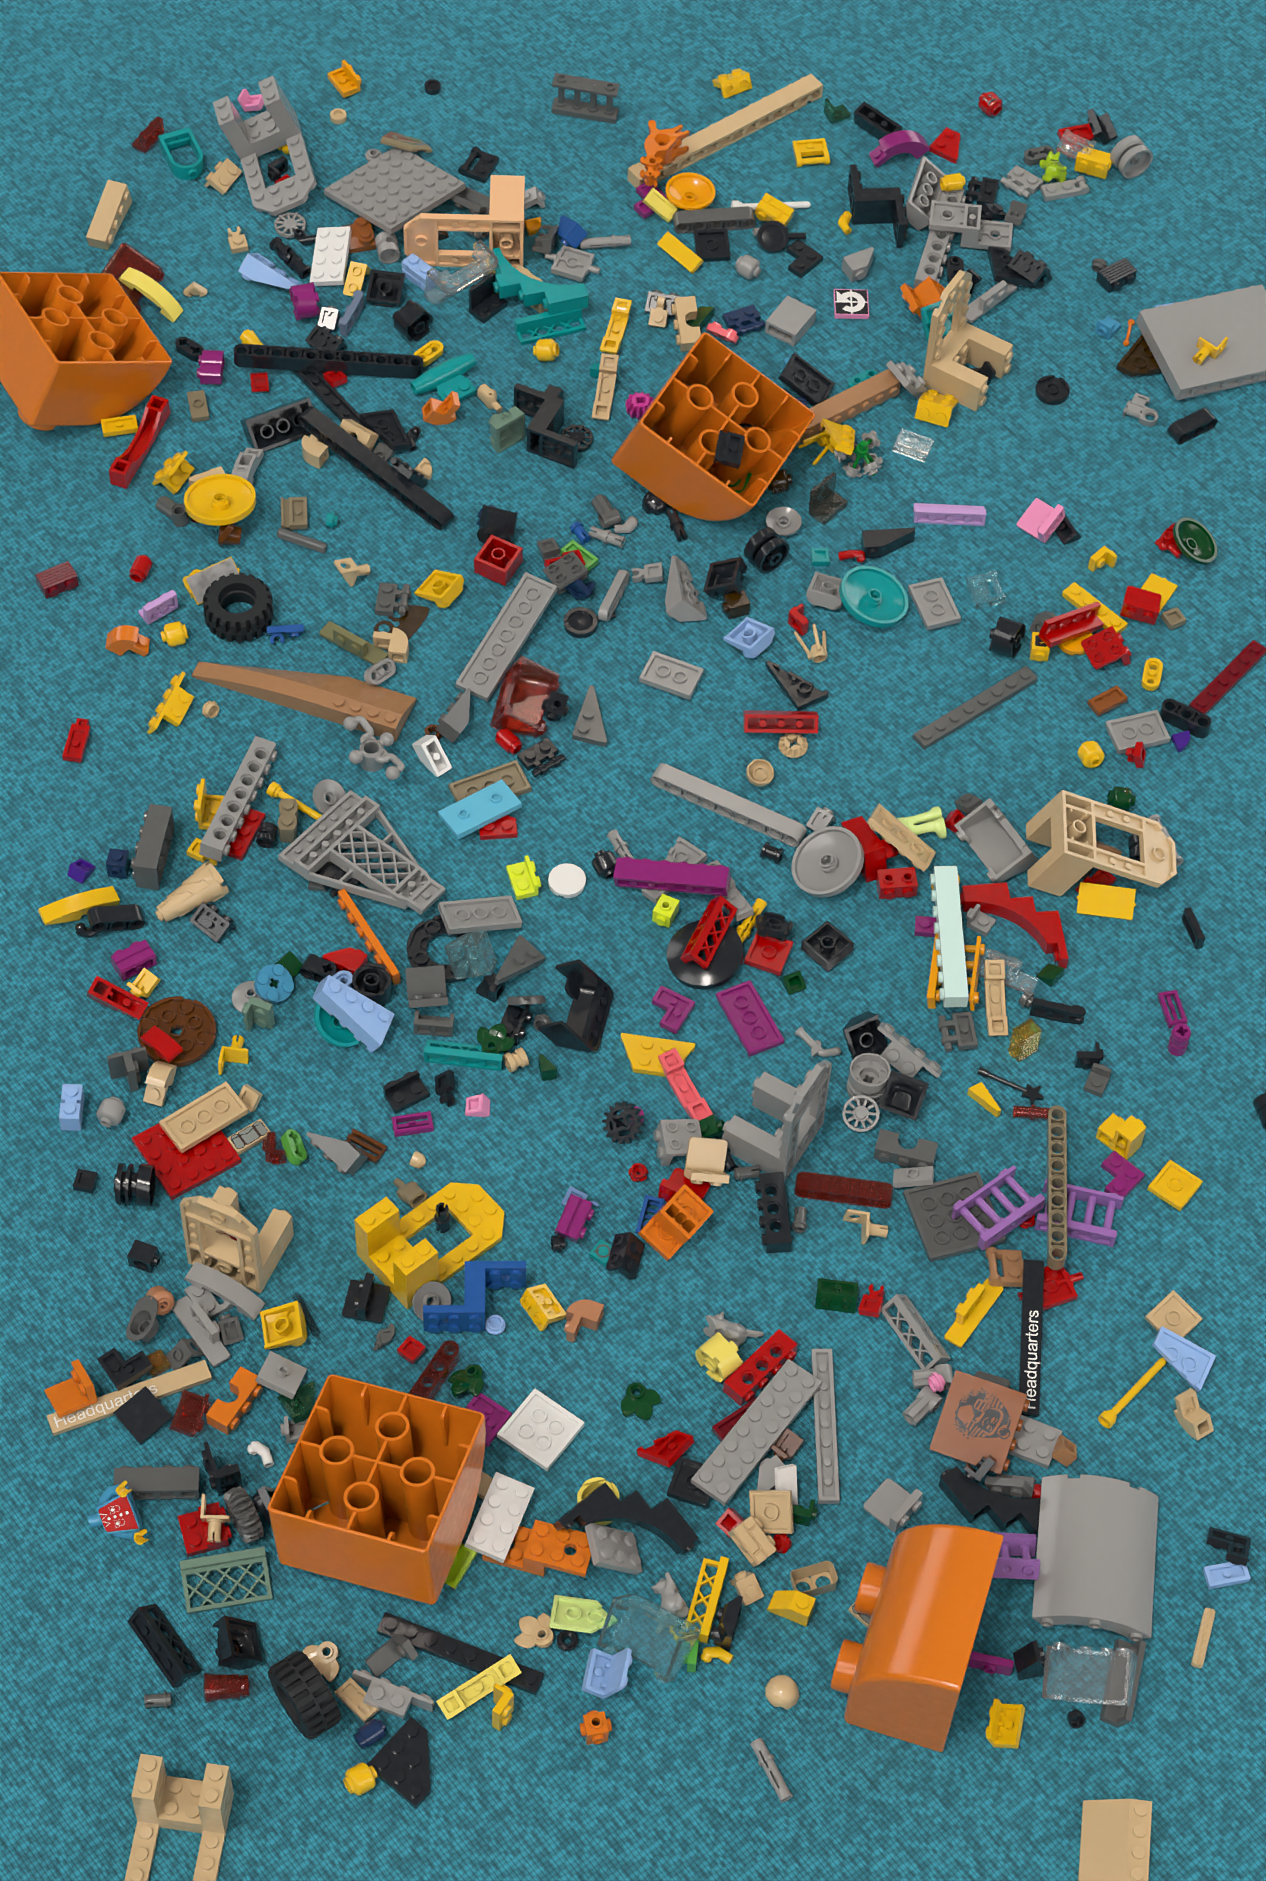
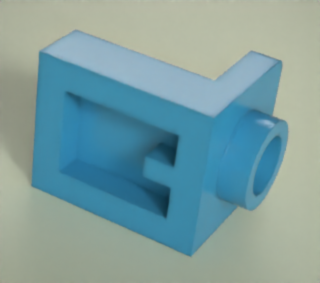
[1095,316,1121,340]

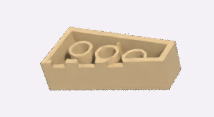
[86,180,132,250]

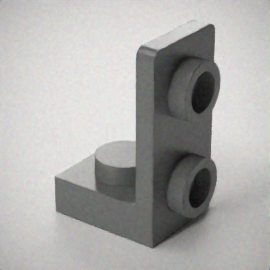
[365,1633,419,1677]

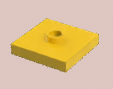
[1147,1160,1203,1211]

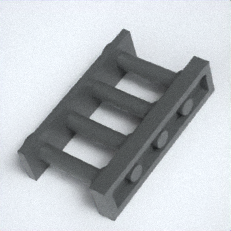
[551,73,620,124]

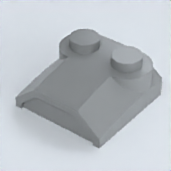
[806,572,842,610]

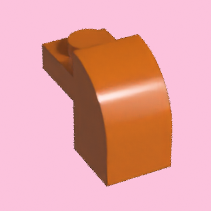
[422,391,460,425]
[105,625,150,657]

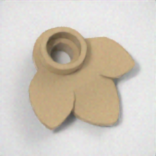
[514,1613,554,1649]
[302,1641,339,1682]

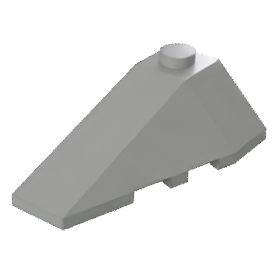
[665,555,707,622]

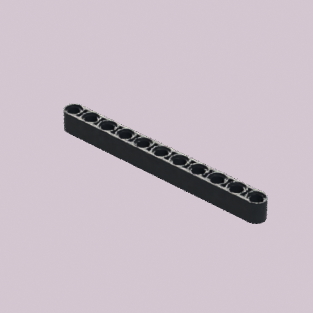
[234,344,423,379]
[297,406,454,530]

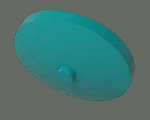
[839,566,909,628]

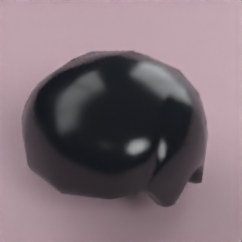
[642,491,669,516]

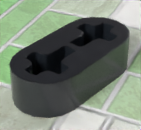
[175,337,204,362]

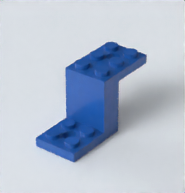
[423,1261,526,1333]

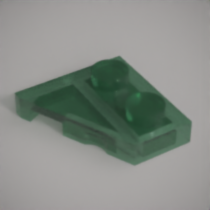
[277,1381,316,1424]

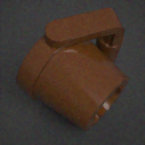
[218,523,242,545]

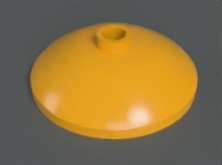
[665,172,715,210]

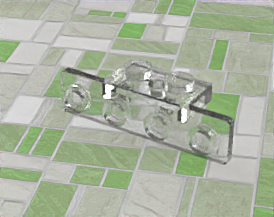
[965,948,1038,993]

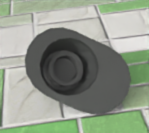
[126,1295,159,1343]

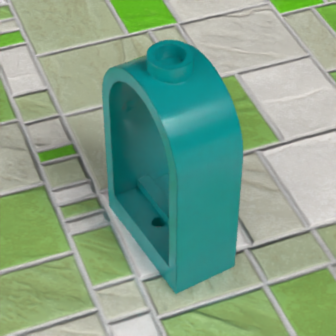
[158,127,204,180]

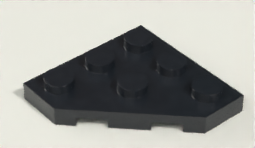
[987,246,1044,288]
[367,1717,431,1809]

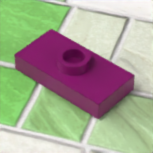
[968,1652,1014,1676]

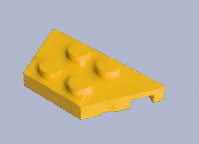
[621,1033,695,1077]

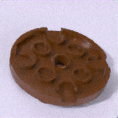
[137,996,216,1067]

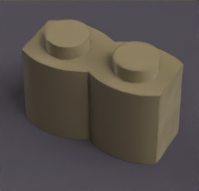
[278,799,299,843]

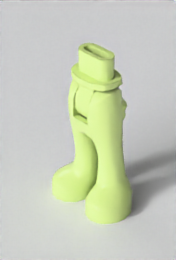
[880,806,947,839]

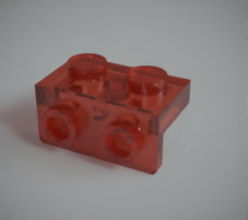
[169,1389,211,1438]

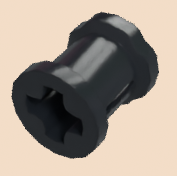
[760,842,784,865]

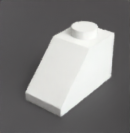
[412,735,452,777]

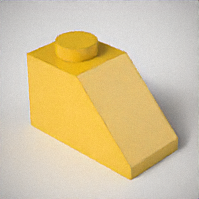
[767,1590,816,1627]

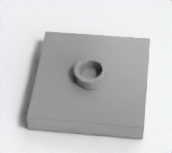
[255,1351,307,1399]

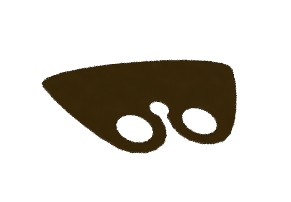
[374,605,429,652]

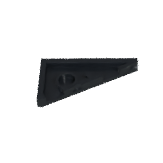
[765,660,829,711]

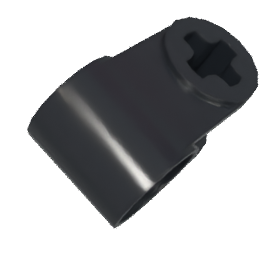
[299,954,336,982]

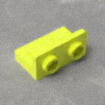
[506,855,541,900]

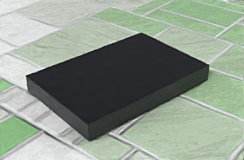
[778,352,835,406]

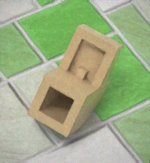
[302,434,329,469]
[373,628,409,664]
[143,1061,177,1106]
[1174,1388,1214,1441]

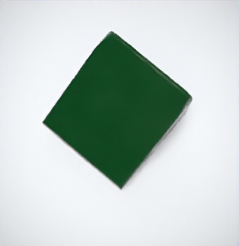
[1036,963,1064,987]
[780,970,806,995]
[538,1054,557,1081]

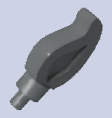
[373,1323,395,1351]

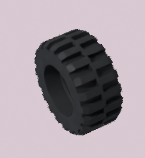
[203,573,273,643]
[268,1651,341,1739]

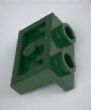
[815,1278,858,1313]

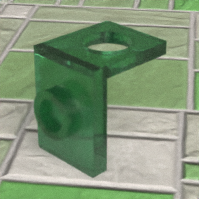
[824,98,851,124]

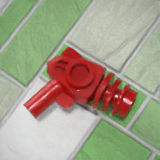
[1154,522,1182,558]

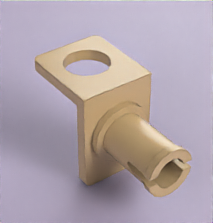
[334,557,370,587]
[843,1209,888,1245]
[200,1494,231,1543]

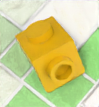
[126,968,161,998]

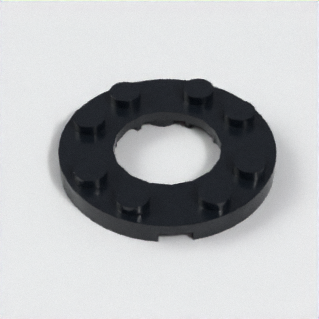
[407,915,484,983]

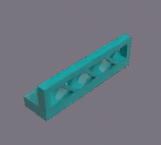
[514,309,586,346]
[424,1039,505,1071]

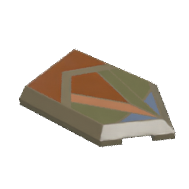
[380,132,432,153]

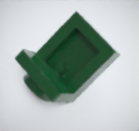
[699,1114,725,1138]

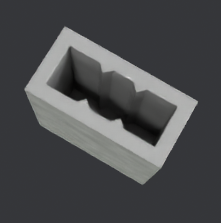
[765,296,816,347]

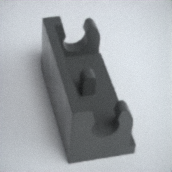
[532,225,559,254]
[413,1010,455,1037]

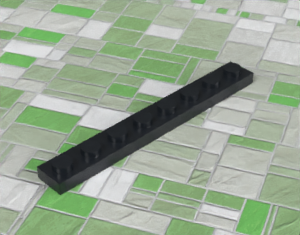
[377,1612,544,1695]

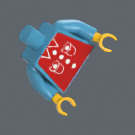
[88,1480,149,1545]

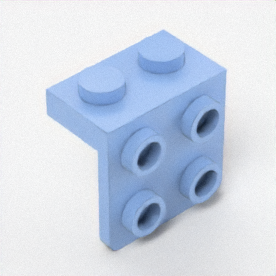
[581,1648,632,1699]

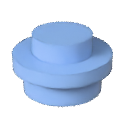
[485,1315,505,1335]

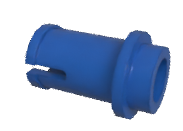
[570,521,591,544]

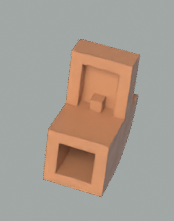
[564,1300,604,1343]

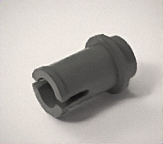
[734,1165,760,1181]
[791,1206,807,1233]
[144,1691,172,1709]

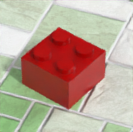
[474,534,523,586]

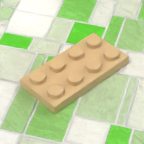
[867,803,936,871]
[159,1082,249,1153]

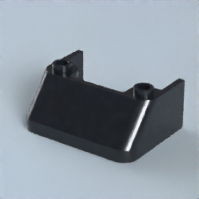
[538,959,613,1053]

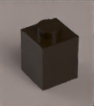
[721,590,750,620]

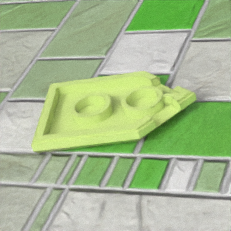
[549,1595,616,1633]

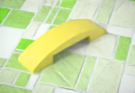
[118,267,184,323]
[436,1654,522,1720]

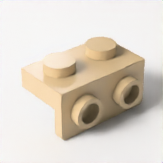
[204,158,242,195]

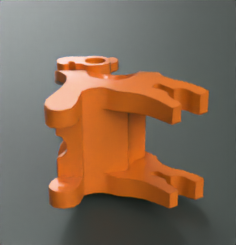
[640,120,690,188]

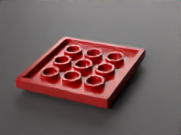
[132,1123,241,1200]

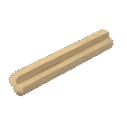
[1191,1608,1216,1668]

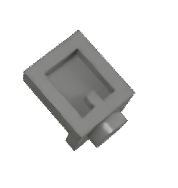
[806,807,836,831]
[966,904,996,937]

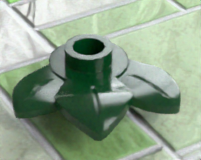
[477,1023,515,1054]
[448,1364,484,1397]
[621,1382,661,1420]

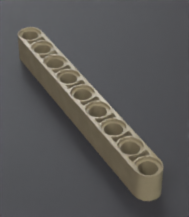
[1046,1105,1067,1270]

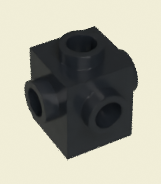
[541,690,569,722]

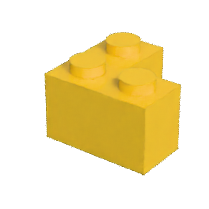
[1096,1113,1147,1160]

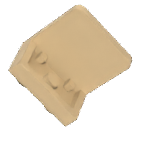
[684,1137,730,1186]

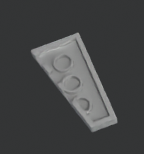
[642,836,707,904]

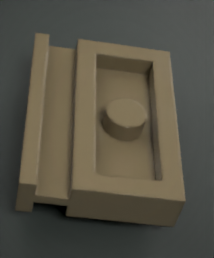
[281,497,308,530]

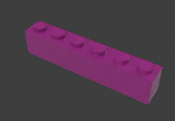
[613,857,731,896]

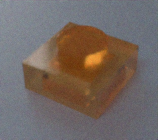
[146,1349,171,1378]

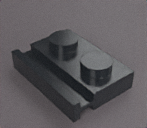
[713,430,745,469]

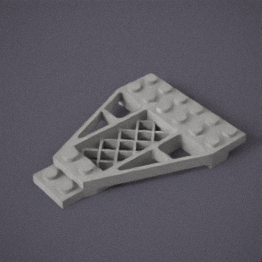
[278,790,446,915]

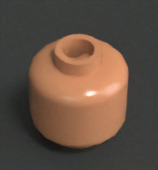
[146,1286,175,1315]

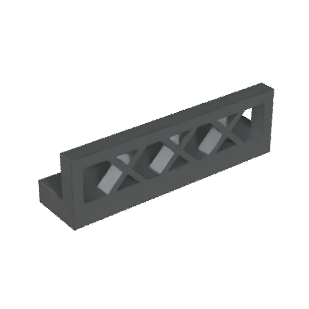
[1099,1639,1146,1728]

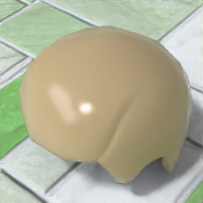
[746,759,774,787]
[765,1675,800,1710]

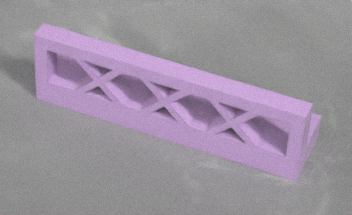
[913,503,986,526]

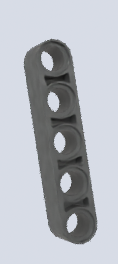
[673,206,756,234]

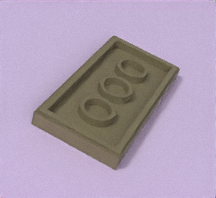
[448,760,532,802]

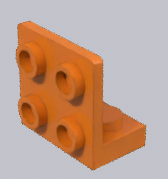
[44,1359,98,1418]

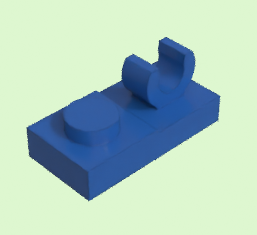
[267,624,304,644]

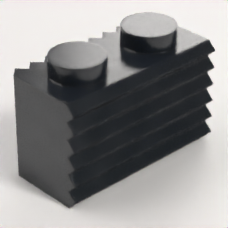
[1096,258,1137,293]

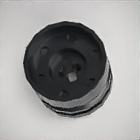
[114,1163,156,1207]

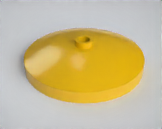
[184,474,256,526]

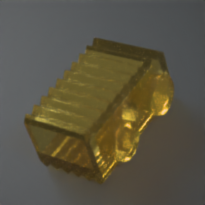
[1008,1018,1042,1062]

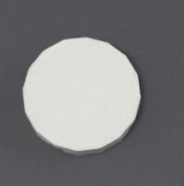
[548,863,586,898]

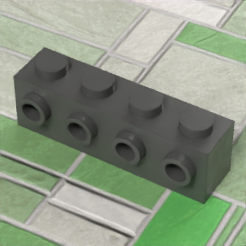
[113,1465,201,1500]

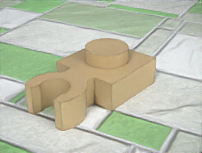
[228,226,248,254]

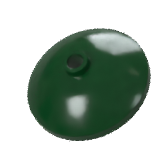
[1173,517,1217,564]

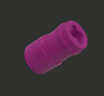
[1167,1023,1191,1056]

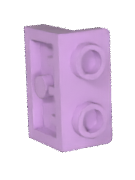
[138,590,178,625]

